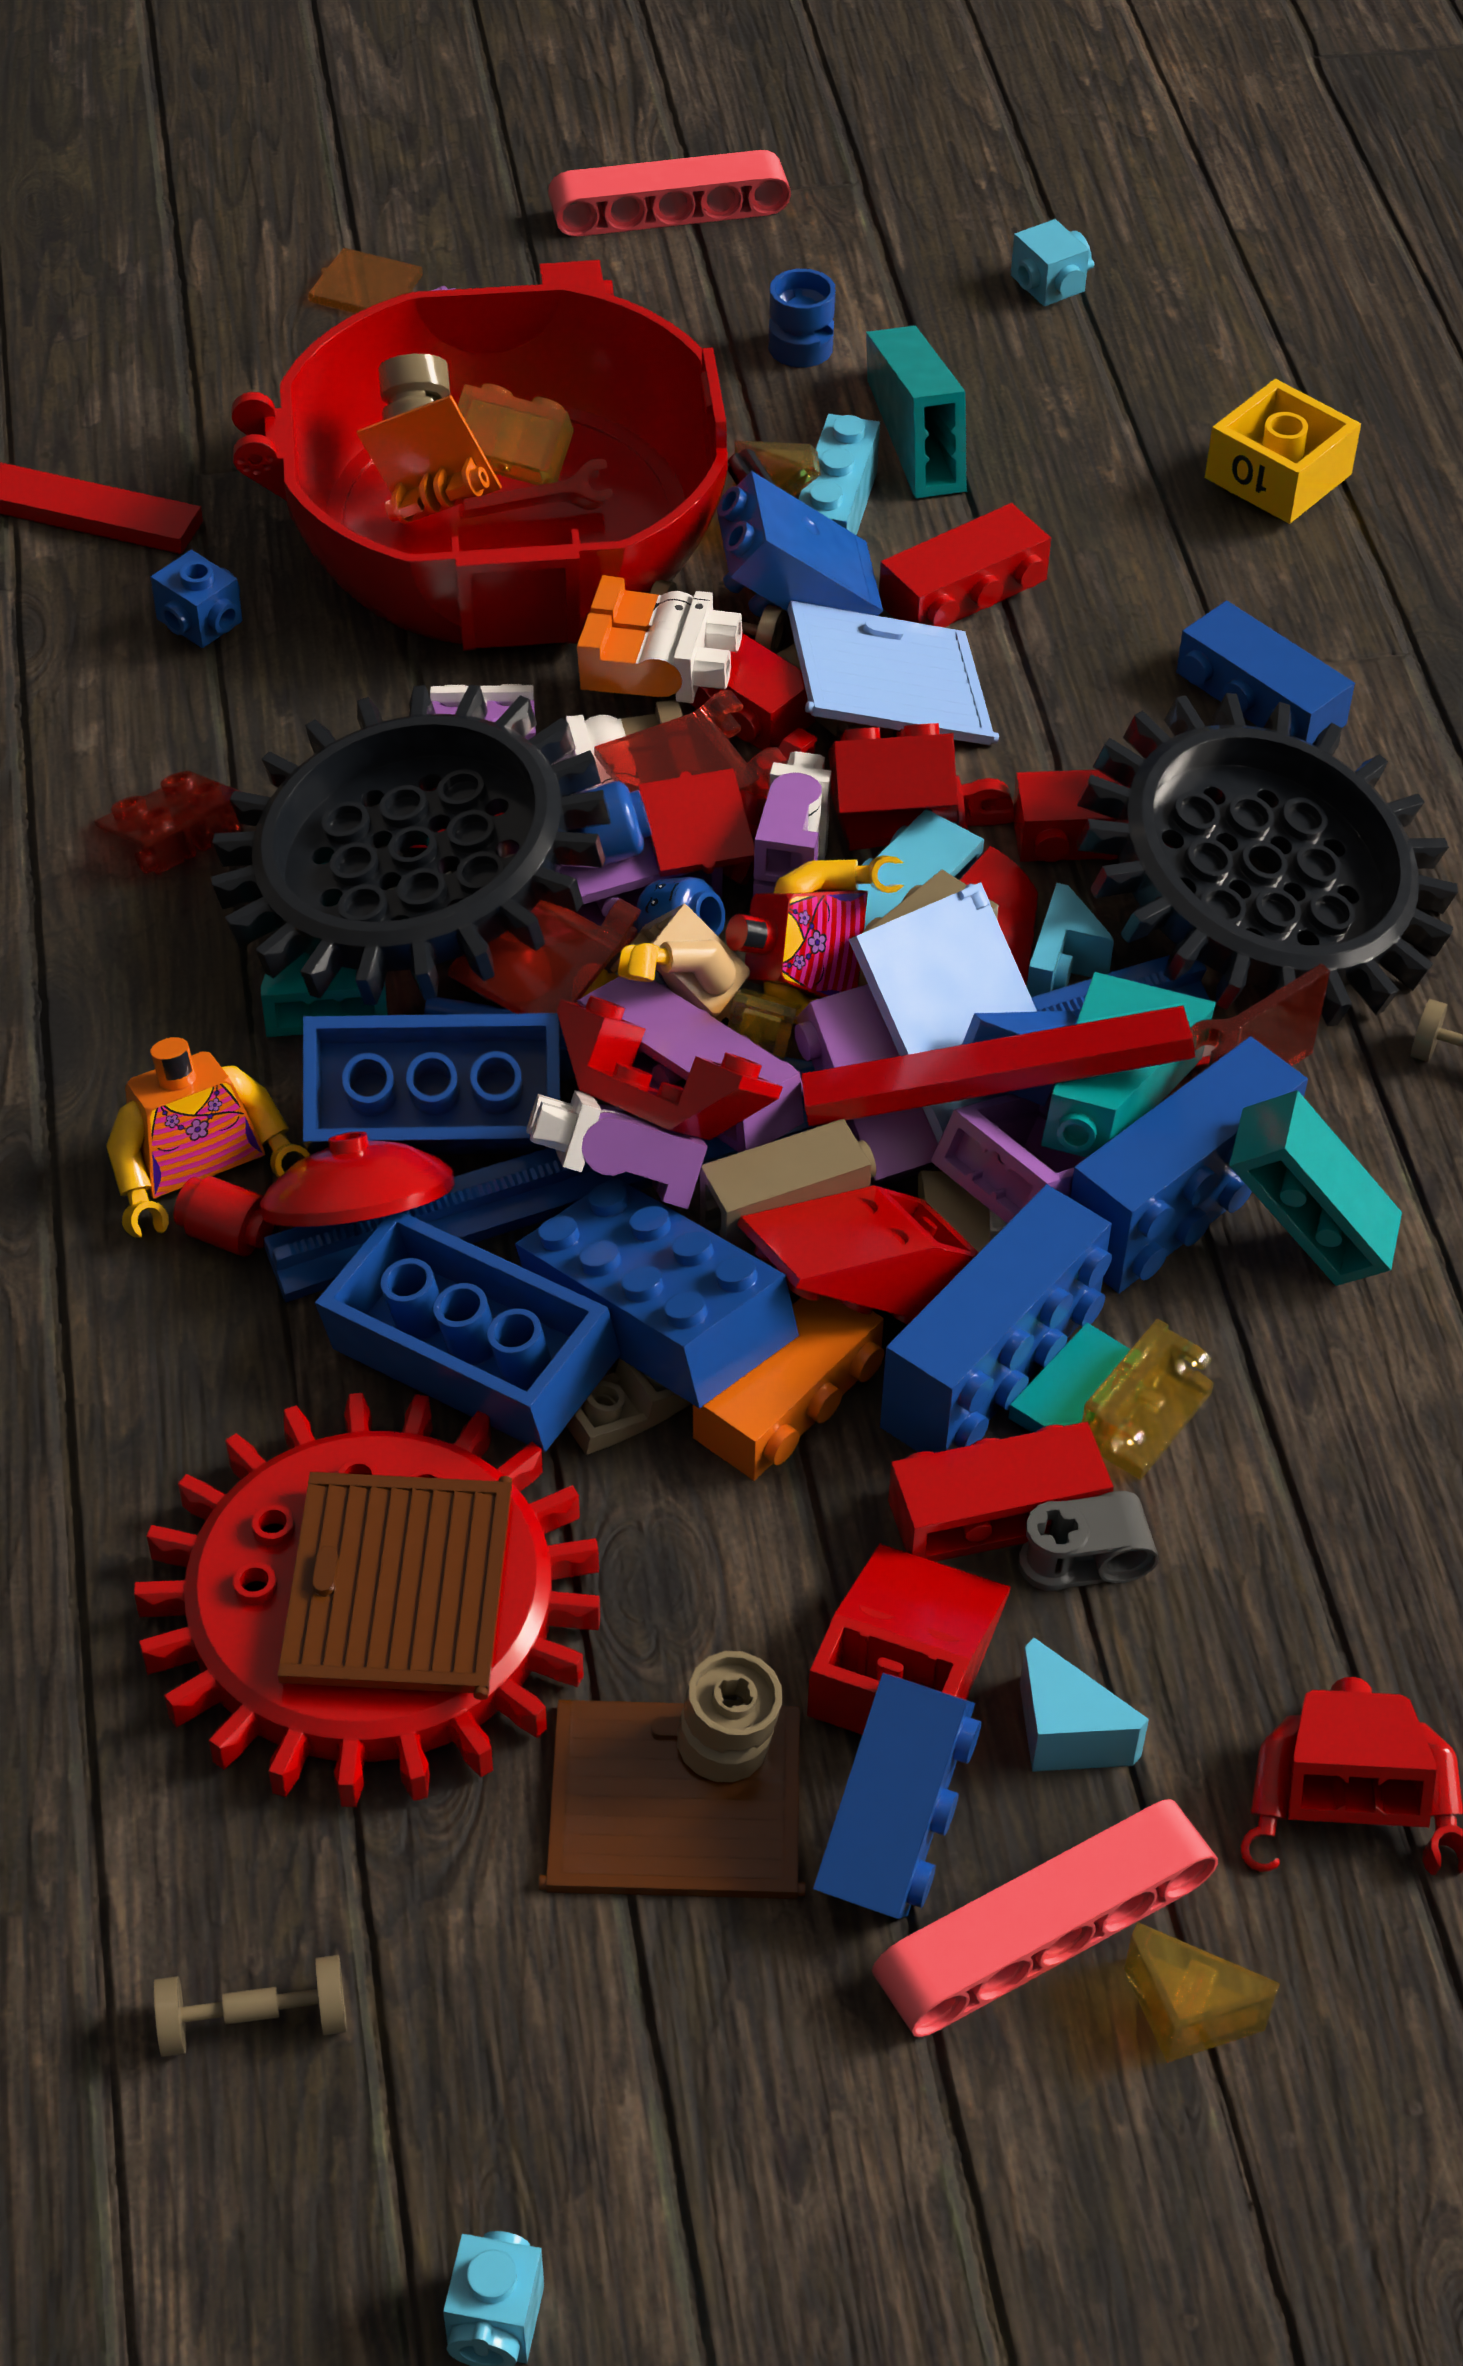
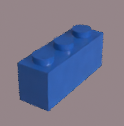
[1176,600,1355,744]
[813,1673,981,1919]

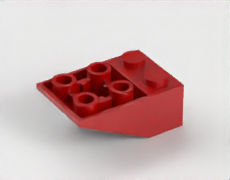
[828,723,958,815]
[737,1185,979,1325]
[807,1544,1011,1735]

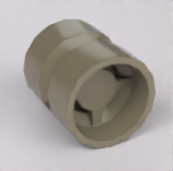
[378,353,450,420]
[677,1651,782,1782]

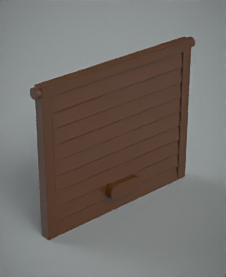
[278,1472,512,1700]
[539,1700,805,1899]

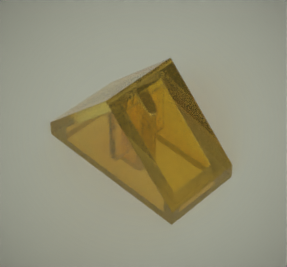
[728,988,803,1062]
[1124,1922,1280,2063]

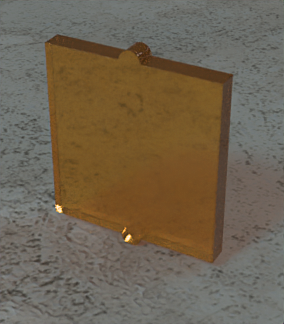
[308,248,423,313]

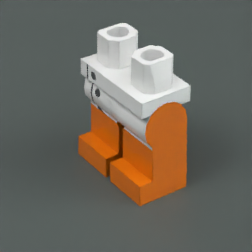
[577,575,742,703]

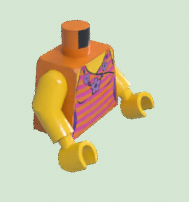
[107,1037,311,1238]

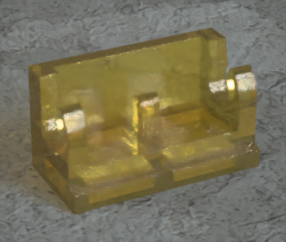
[1082,1318,1214,1480]

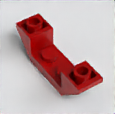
[557,996,783,1140]

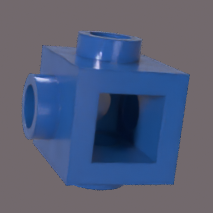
[150,550,243,648]

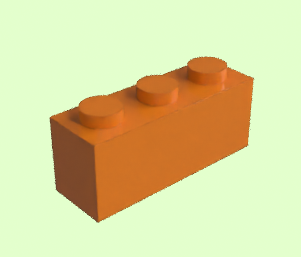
[693,1295,884,1481]

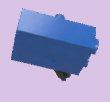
[716,449,883,617]

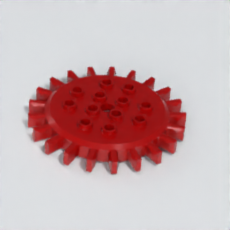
[134,1393,601,1807]

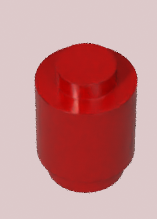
[173,1176,275,1257]

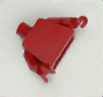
[1240,1677,1463,1875]

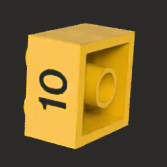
[1205,379,1361,524]

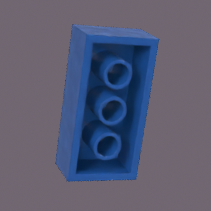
[303,1013,561,1155]
[1070,1036,1308,1294]
[515,1176,799,1408]
[880,1184,1112,1453]
[315,1212,621,1453]

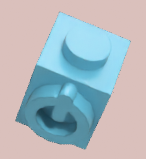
[1011,219,1095,306]
[443,2231,544,2366]

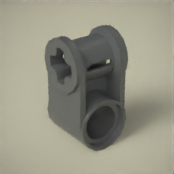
[1018,1491,1159,1591]

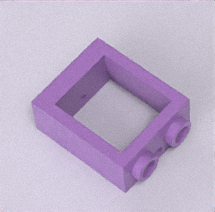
[931,1089,1086,1224]

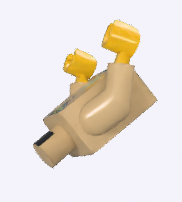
[571,903,759,1035]

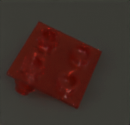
[94,771,244,874]

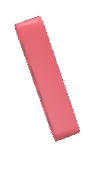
[548,150,791,237]
[872,1799,1218,2037]

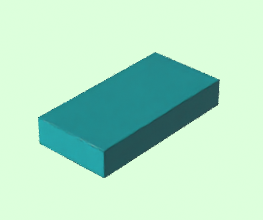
[1008,1323,1141,1433]

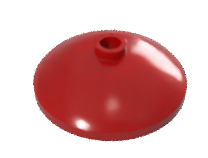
[260,1132,455,1227]

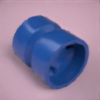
[768,269,835,368]

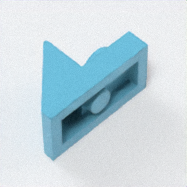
[1027,883,1114,997]

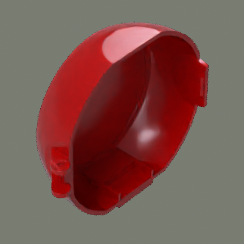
[231,283,728,651]

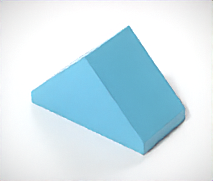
[1020,1637,1149,1771]

